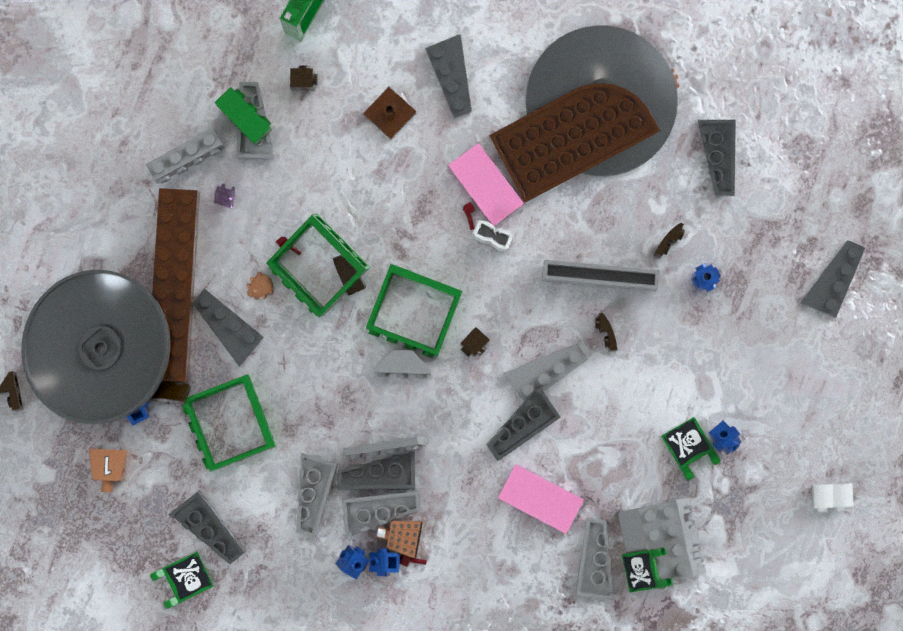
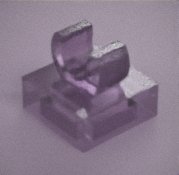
[214,183,236,208]

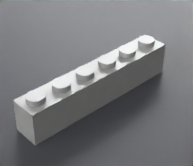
[542,260,660,292]

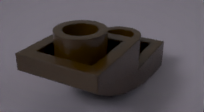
[654,223,685,258]
[333,255,366,296]
[595,313,618,352]
[150,381,191,405]

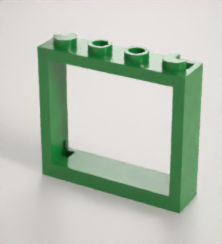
[280,0,325,42]
[266,213,371,318]
[366,264,462,358]
[182,374,277,472]

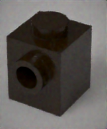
[290,65,318,91]
[460,327,490,357]

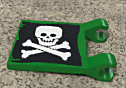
[661,417,721,481]
[622,547,673,593]
[150,552,213,609]

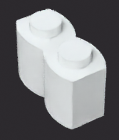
[473,220,514,252]
[812,483,854,512]

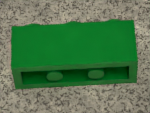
[214,87,272,146]

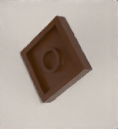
[363,86,417,140]

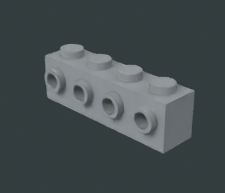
[146,128,225,184]

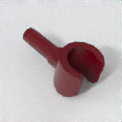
[463,202,476,230]
[276,237,302,255]
[399,554,427,567]

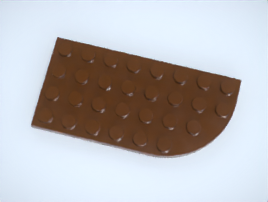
[489,83,661,203]

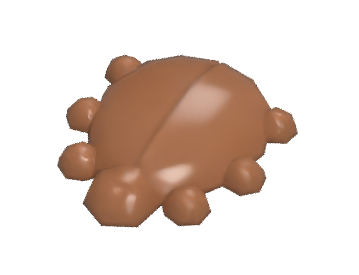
[246,272,274,300]

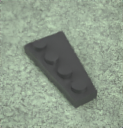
[425,34,472,119]
[698,120,736,196]
[800,240,865,318]
[193,288,264,367]
[486,385,561,461]
[338,451,415,490]
[168,491,246,564]

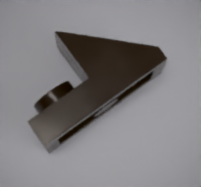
[0,371,24,411]

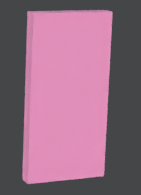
[448,143,524,226]
[498,464,584,534]

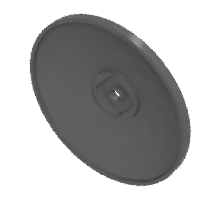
[526,25,678,177]
[21,270,170,424]

